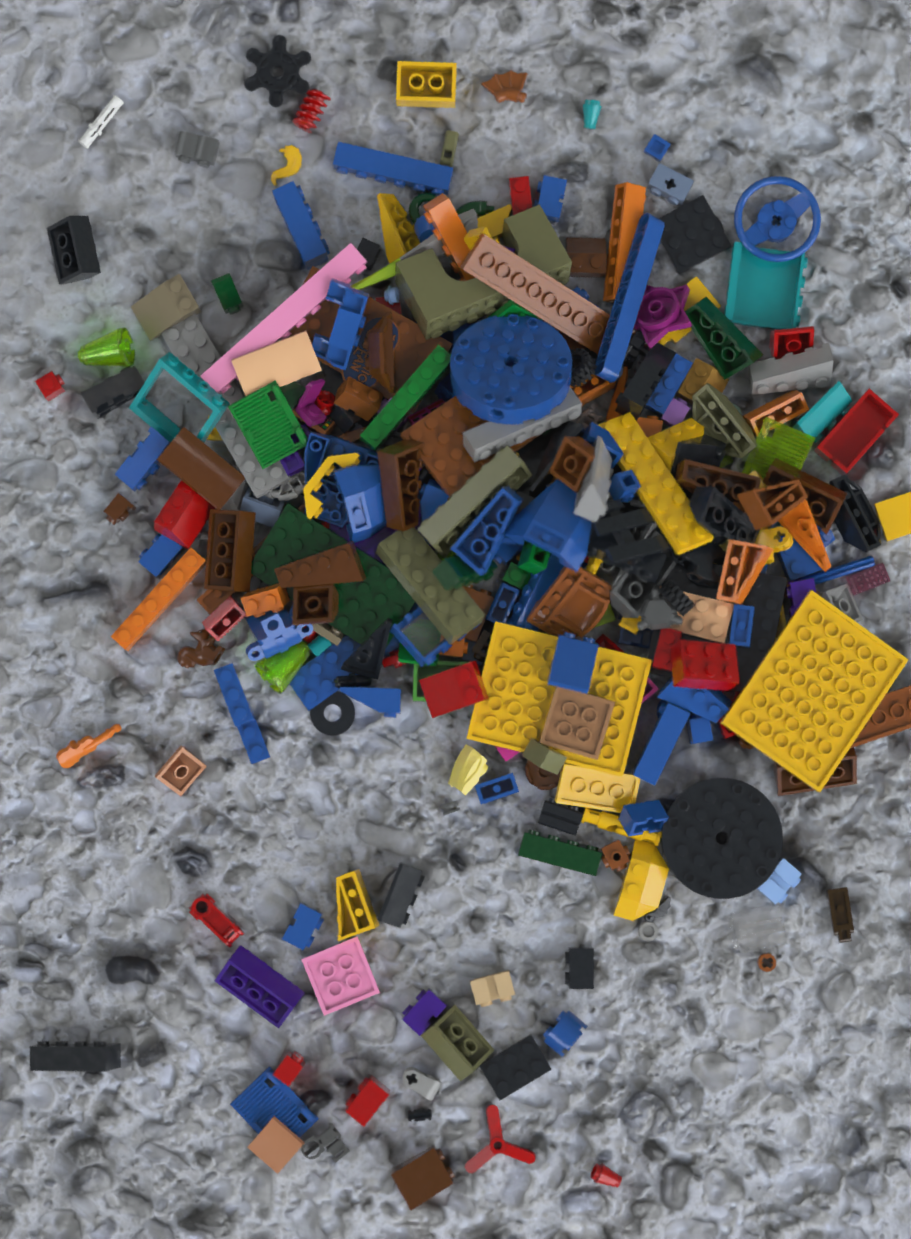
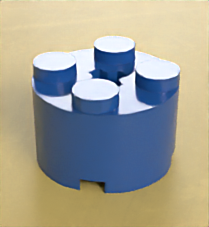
[543,1010,588,1057]

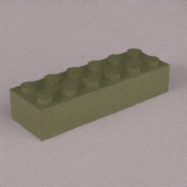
[418,446,532,558]
[376,527,485,645]

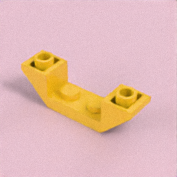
[303,453,361,519]

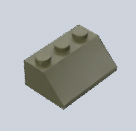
[421,1005,494,1081]

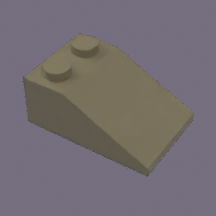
[131,274,201,341]

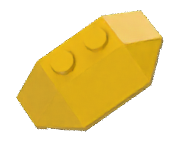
[613,840,669,921]

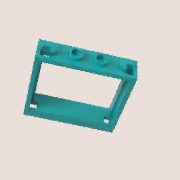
[129,352,230,443]

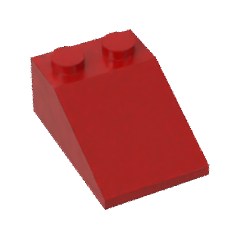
[419,661,489,718]

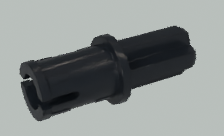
[333,673,372,688]

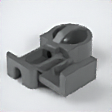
[302,1123,350,1163]

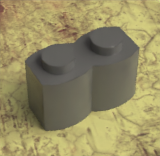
[174,131,220,168]

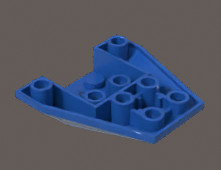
[304,432,379,528]
[333,465,421,543]
[504,478,592,572]

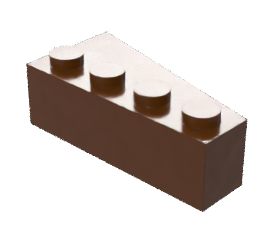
[274,541,366,588]

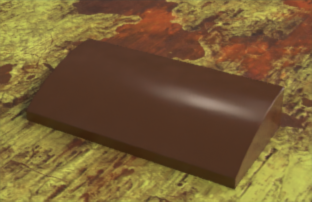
[157,427,245,511]

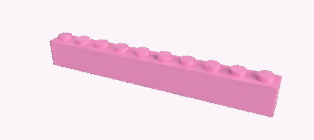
[201,243,368,394]

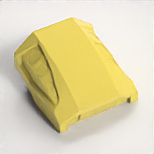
[448,744,488,795]

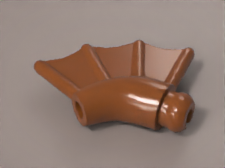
[481,70,527,103]

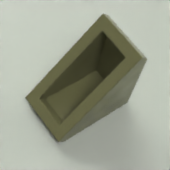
[522,738,567,775]

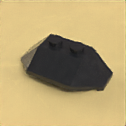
[829,474,881,552]

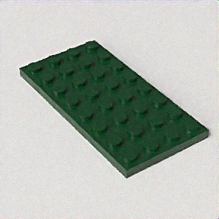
[251,503,415,648]

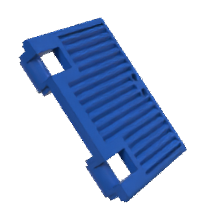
[230,1066,319,1138]

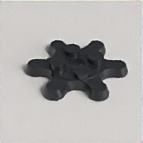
[244,35,311,107]

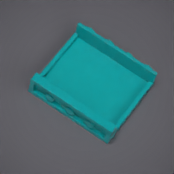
[724,242,808,330]

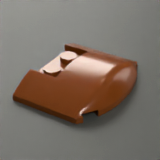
[526,566,612,638]

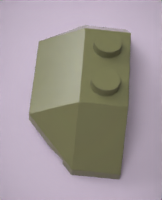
[692,383,757,458]

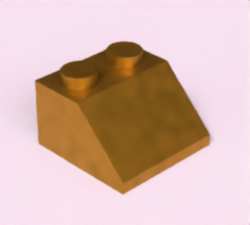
[676,358,729,405]

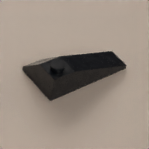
[689,487,760,544]

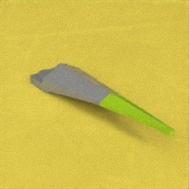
[351,209,478,290]

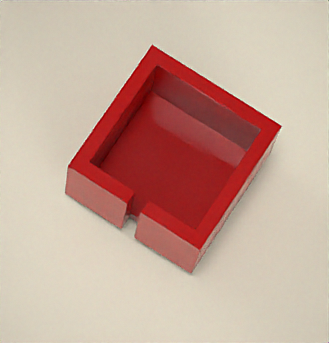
[345,1075,391,1127]

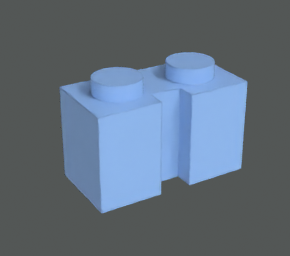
[757,858,802,904]

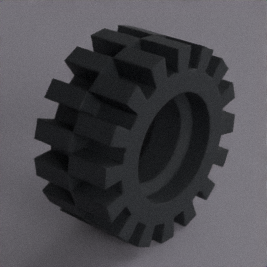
[570,348,597,387]
[658,579,695,616]

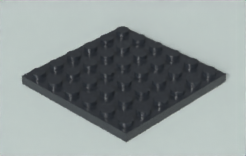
[647,563,787,692]

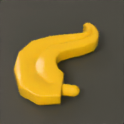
[271,145,302,186]

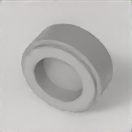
[638,921,658,941]

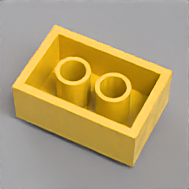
[396,61,457,108]

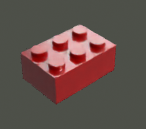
[670,640,739,691]

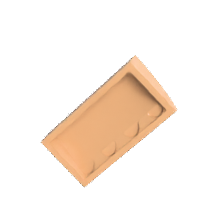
[231,331,322,396]

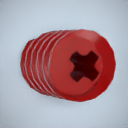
[292,88,331,133]

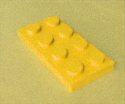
[555,763,640,813]

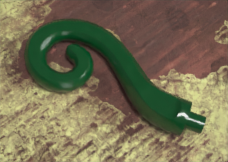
[408,193,495,224]

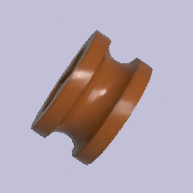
[757,953,776,972]

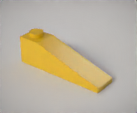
[377,193,420,264]

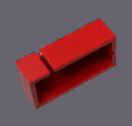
[813,388,899,475]

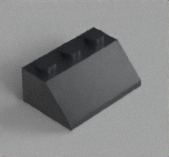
[47,216,101,285]
[377,862,425,928]

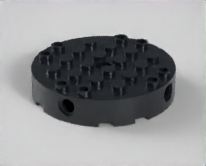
[661,778,783,899]

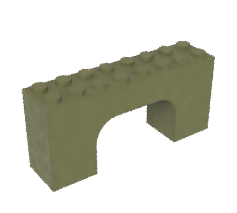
[395,205,572,340]

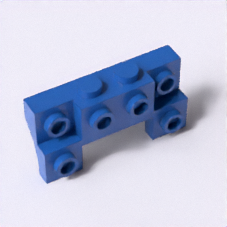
[312,278,369,370]

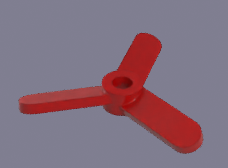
[465,1105,536,1173]

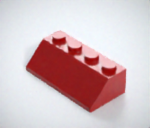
[154,480,215,549]

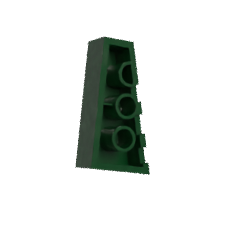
[685,297,764,380]

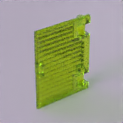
[742,417,815,479]

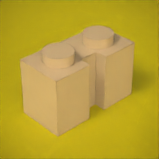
[470,970,515,1007]

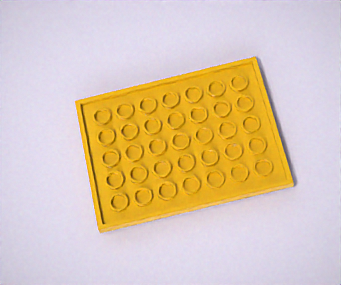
[720,590,909,792]
[466,621,652,777]

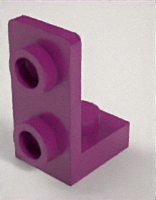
[295,378,326,427]

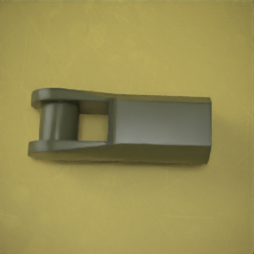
[440,130,459,167]

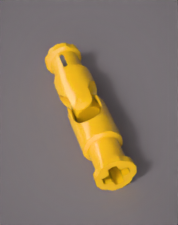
[581,808,662,846]

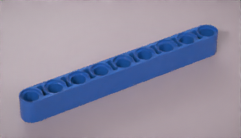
[594,213,665,383]

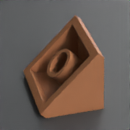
[155,746,207,796]

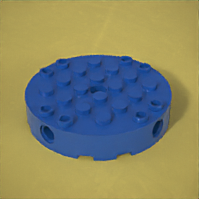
[450,314,572,425]

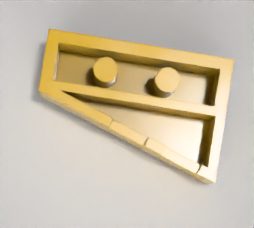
[647,418,704,472]
[336,869,380,941]

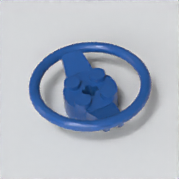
[734,176,821,262]

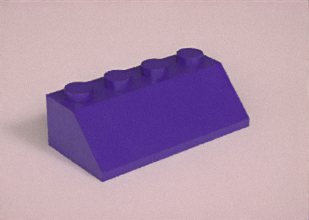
[215,945,305,1029]

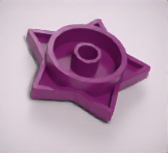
[633,285,692,348]

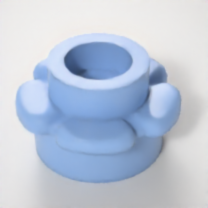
[384,285,400,305]

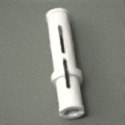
[78,95,124,149]

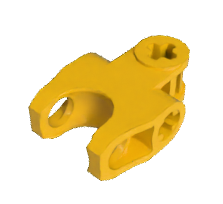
[755,526,793,565]

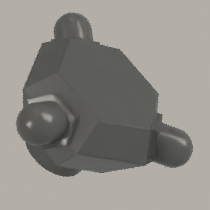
[637,587,683,630]

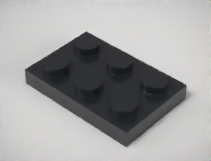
[480,1034,552,1100]

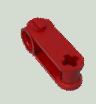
[189,893,245,948]

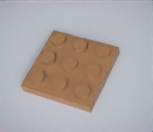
[539,686,615,760]

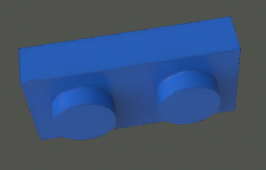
[729,604,755,647]

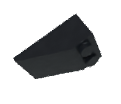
[671,435,726,478]

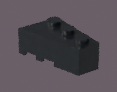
[81,366,145,419]

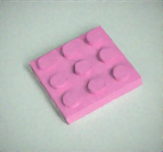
[301,936,380,1016]

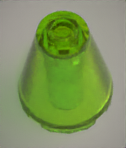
[78,328,135,367]
[255,641,310,694]

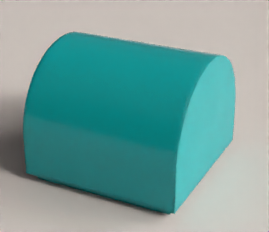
[307,635,332,657]

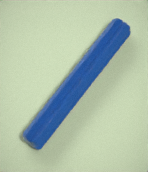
[800,556,875,585]

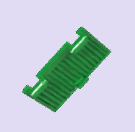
[228,380,308,469]

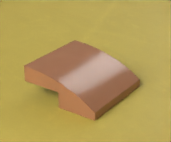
[247,1116,305,1174]

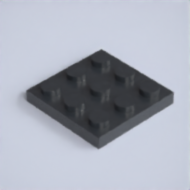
[658,195,731,275]

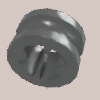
[440,801,460,816]

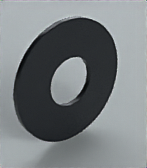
[310,691,355,736]

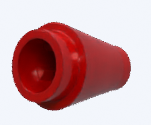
[590,1163,622,1188]

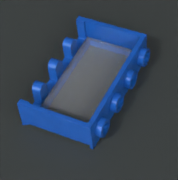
[390,606,481,667]

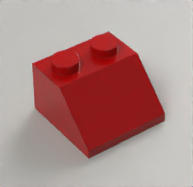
[769,326,814,360]

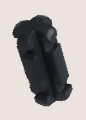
[407,1109,432,1122]

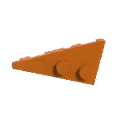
[778,499,831,572]

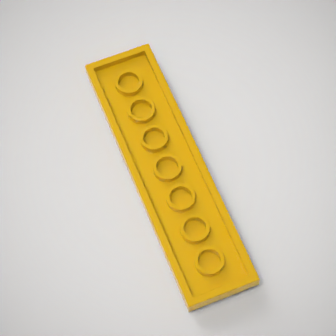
[598,412,713,555]

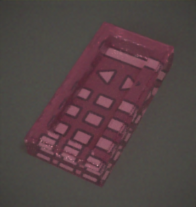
[845,563,890,596]

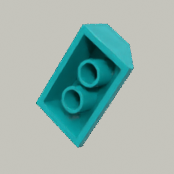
[791,381,853,445]

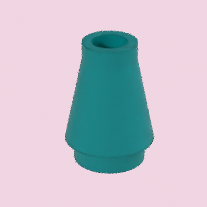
[582,100,602,129]

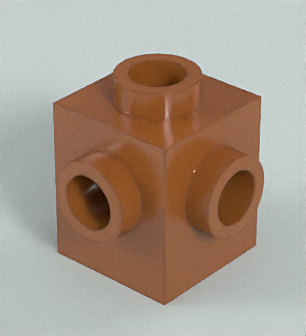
[600,839,631,872]

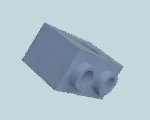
[647,163,694,206]

